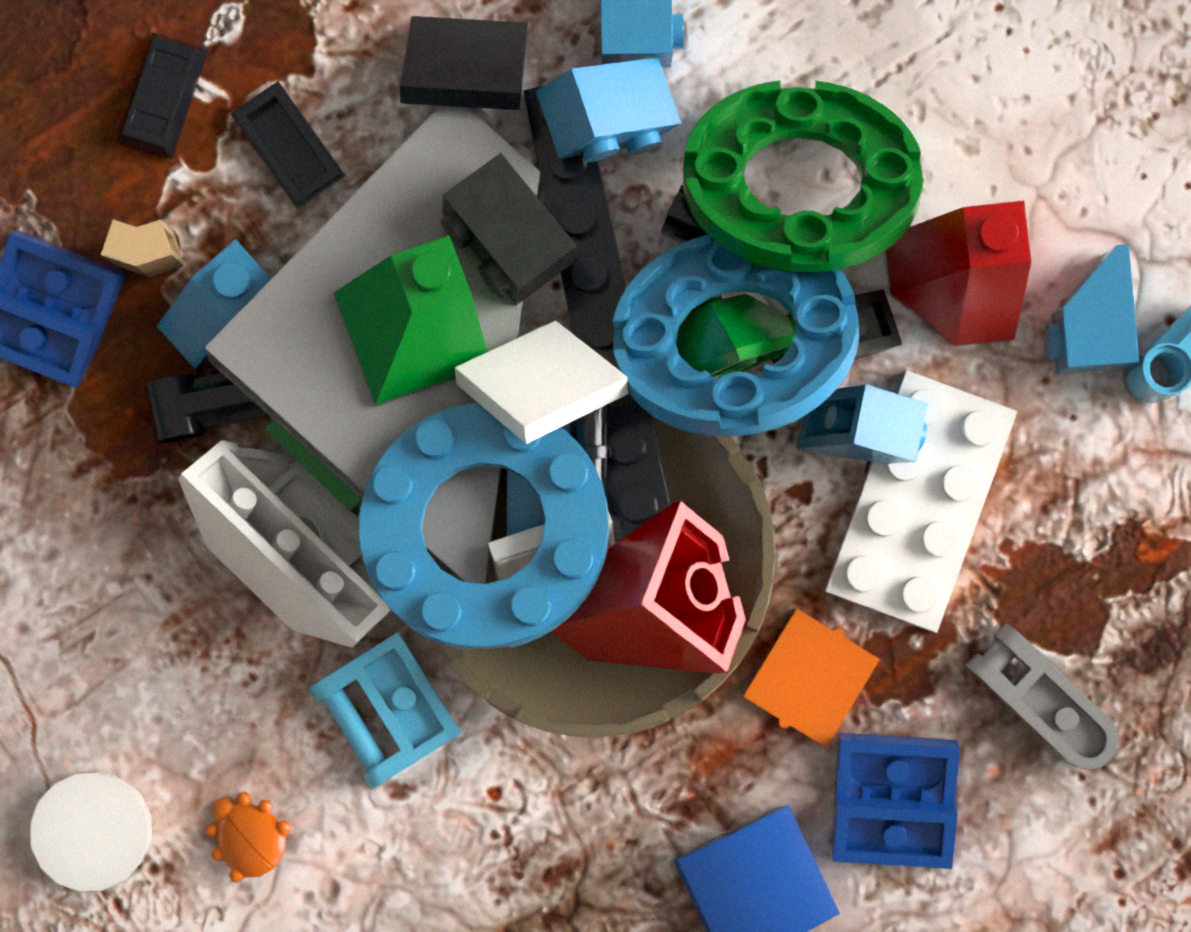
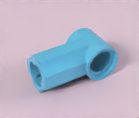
[1125,305,1191,404]

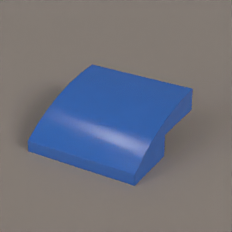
[0,231,126,388]
[832,733,960,869]
[673,805,840,932]

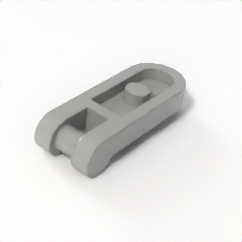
[965,623,1119,770]

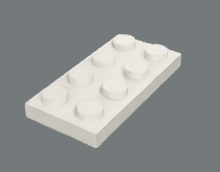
[823,370,1018,633]

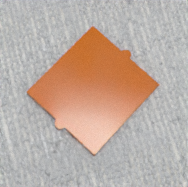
[743,608,880,748]

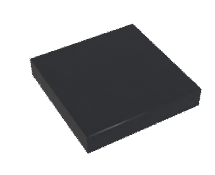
[400,16,528,110]

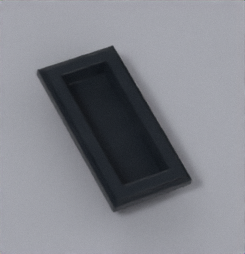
[116,32,208,160]
[231,81,345,209]

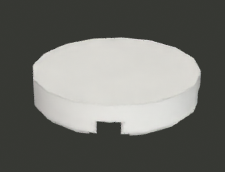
[30,771,152,892]

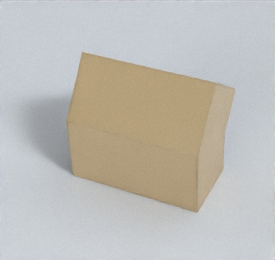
[101,219,185,277]

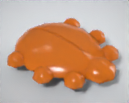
[205,792,291,883]

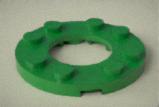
[683,80,924,272]

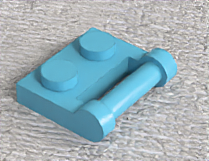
[309,632,462,790]

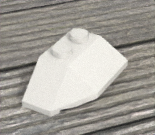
[178,440,391,648]

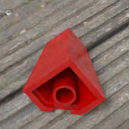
[885,200,1032,347]
[551,501,746,674]

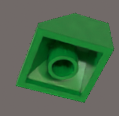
[334,235,487,407]
[676,293,796,378]

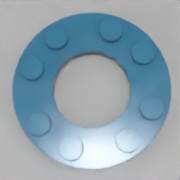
[613,235,859,437]
[359,403,609,651]

